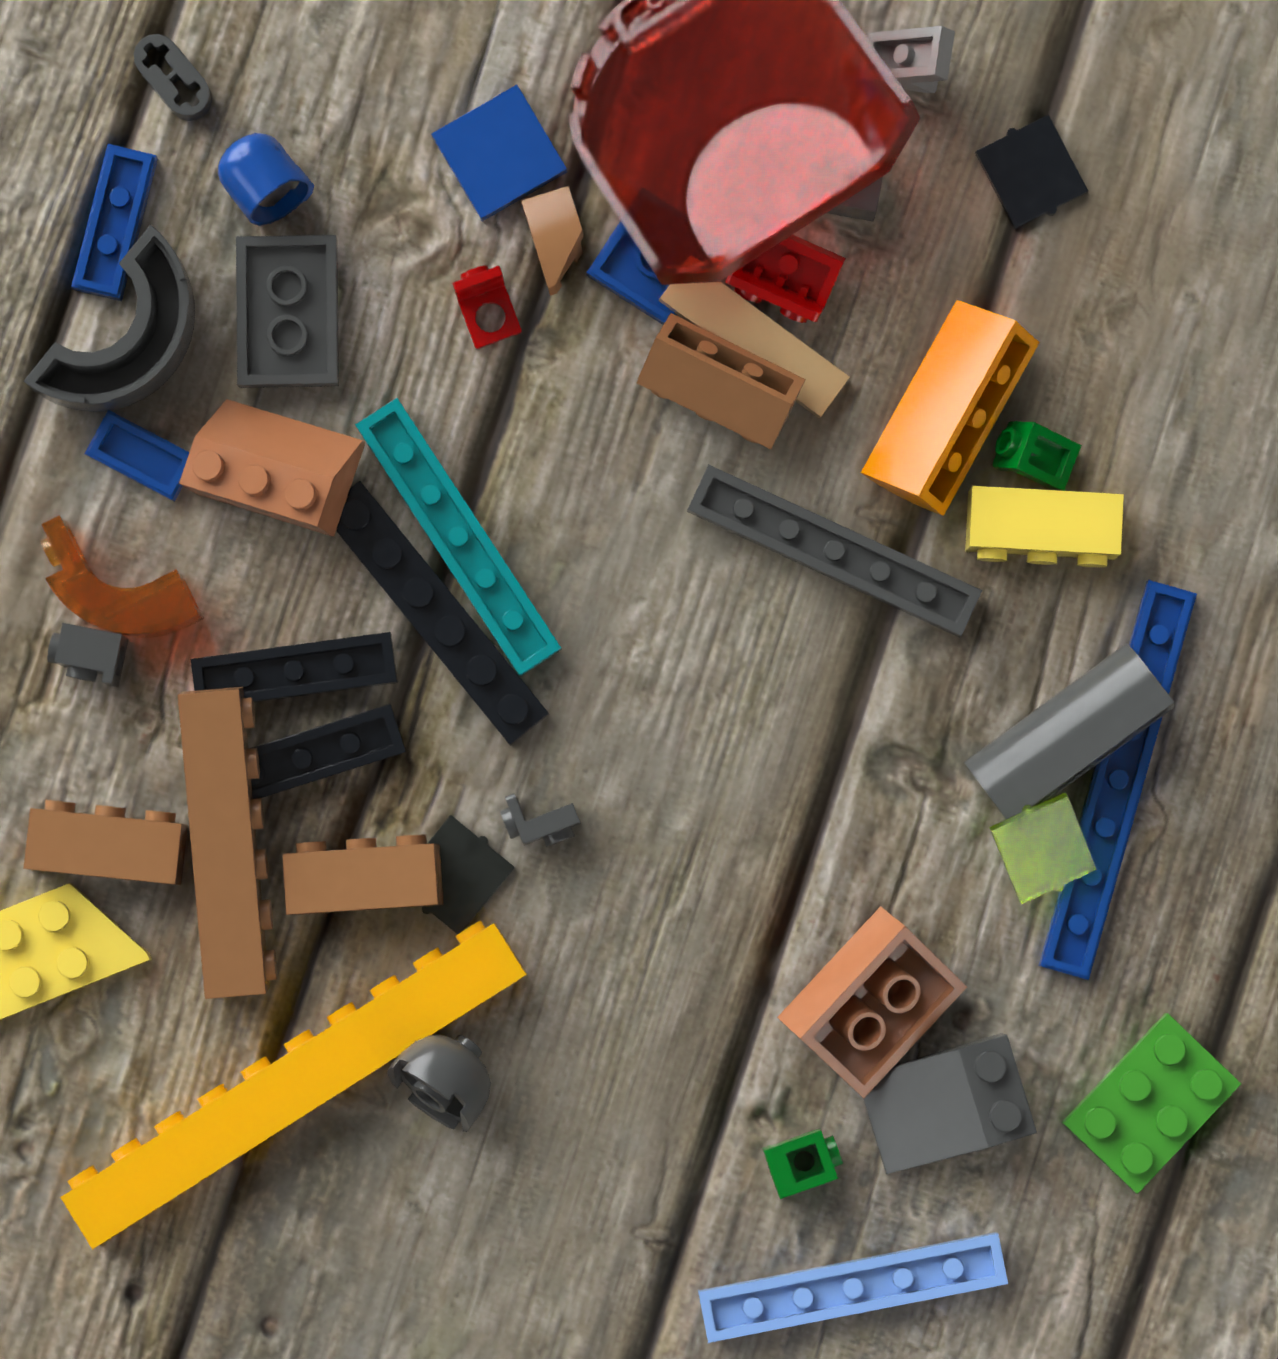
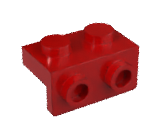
[725,218,846,323]

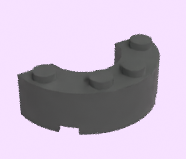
[24,224,195,412]

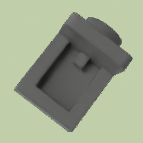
[500,793,581,847]

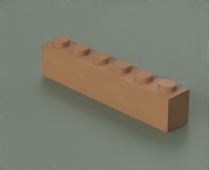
[178,687,277,999]

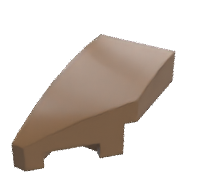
[521,186,584,296]

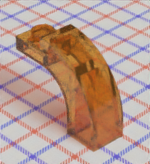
[40,515,204,638]

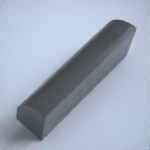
[964,643,1174,827]

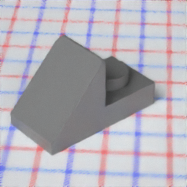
[861,26,955,93]

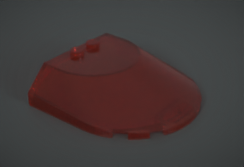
[569,0,920,285]

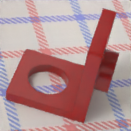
[452,265,522,349]

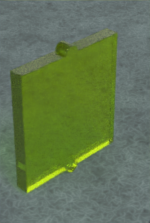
[989,793,1097,904]

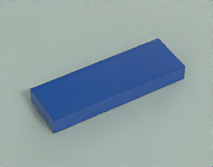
[71,144,158,301]

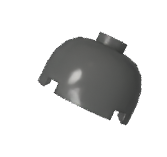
[387,1035,491,1132]

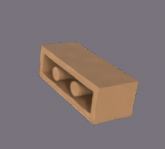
[636,313,806,449]
[23,800,188,885]
[282,834,444,915]

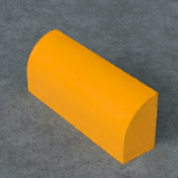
[860,300,1040,516]

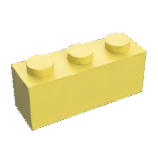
[965,486,1124,567]

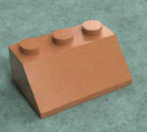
[179,399,366,537]
[777,906,967,1099]

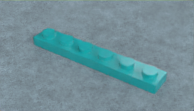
[355,398,562,677]

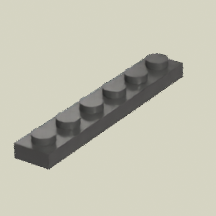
[687,464,982,638]

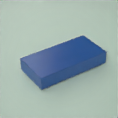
[84,410,189,502]

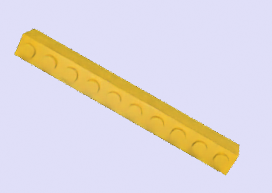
[60,920,528,1250]

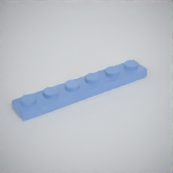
[698,1232,1008,1343]

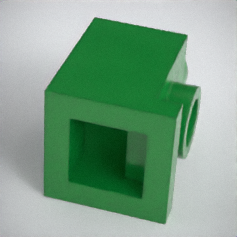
[762,1128,843,1199]

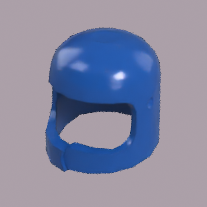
[217,133,314,226]

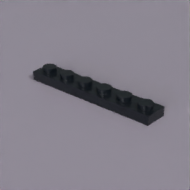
[336,481,549,746]

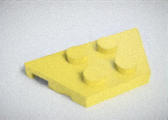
[0,883,152,1020]

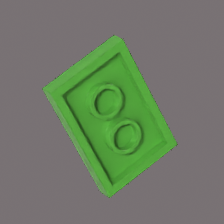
[1061,1013,1241,1194]

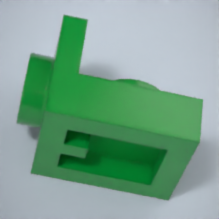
[992,421,1082,491]

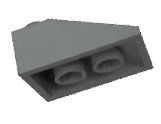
[863,1033,1037,1174]

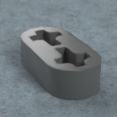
[134,34,212,121]

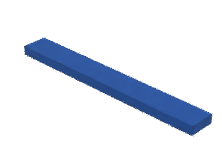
[1038,580,1197,980]

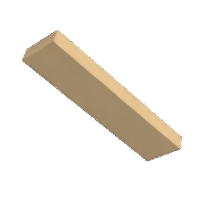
[658,259,850,418]

